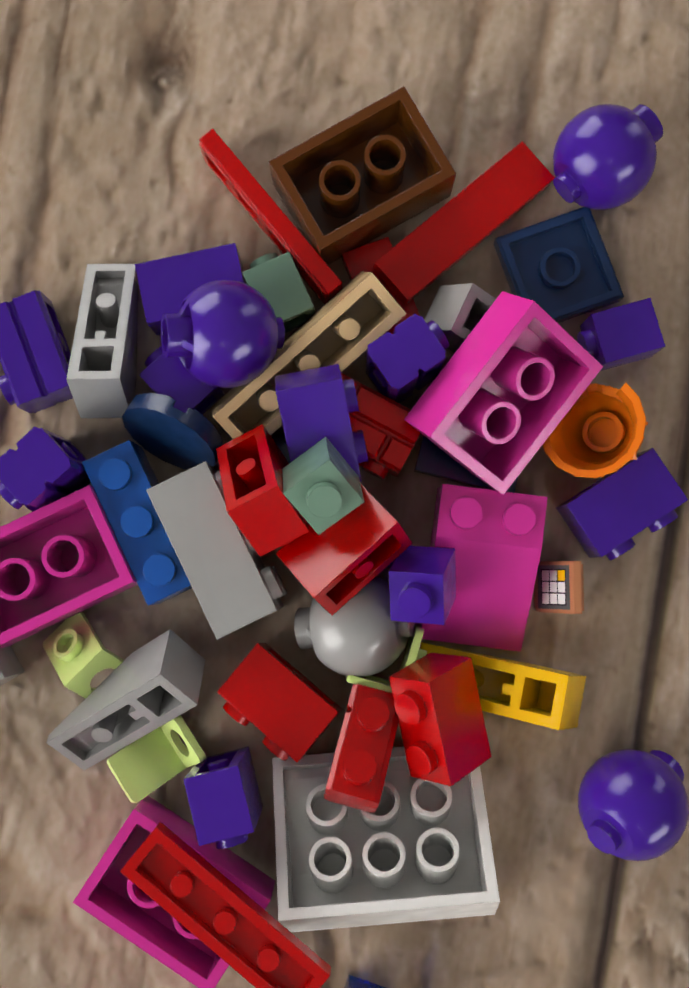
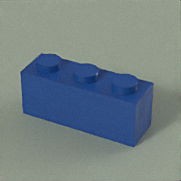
[82,440,192,606]

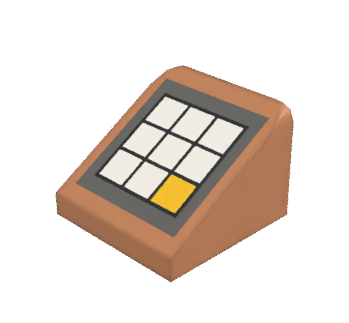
[534,561,584,614]

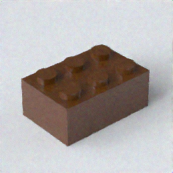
[269,86,456,265]

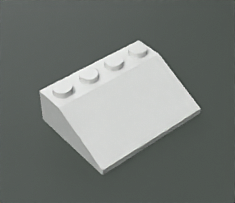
[272,746,500,932]

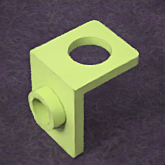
[43,612,124,699]
[346,625,427,693]
[107,715,206,803]

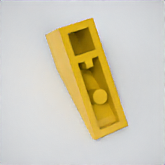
[420,642,586,730]

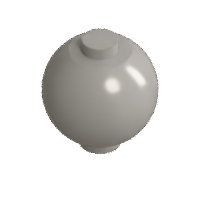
[294,576,415,677]

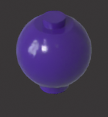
[553,104,663,210]
[161,280,285,388]
[578,749,689,861]

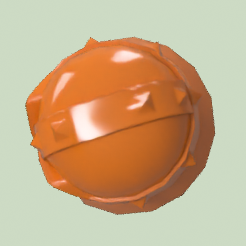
[543,382,648,478]

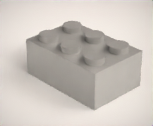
[146,461,287,639]

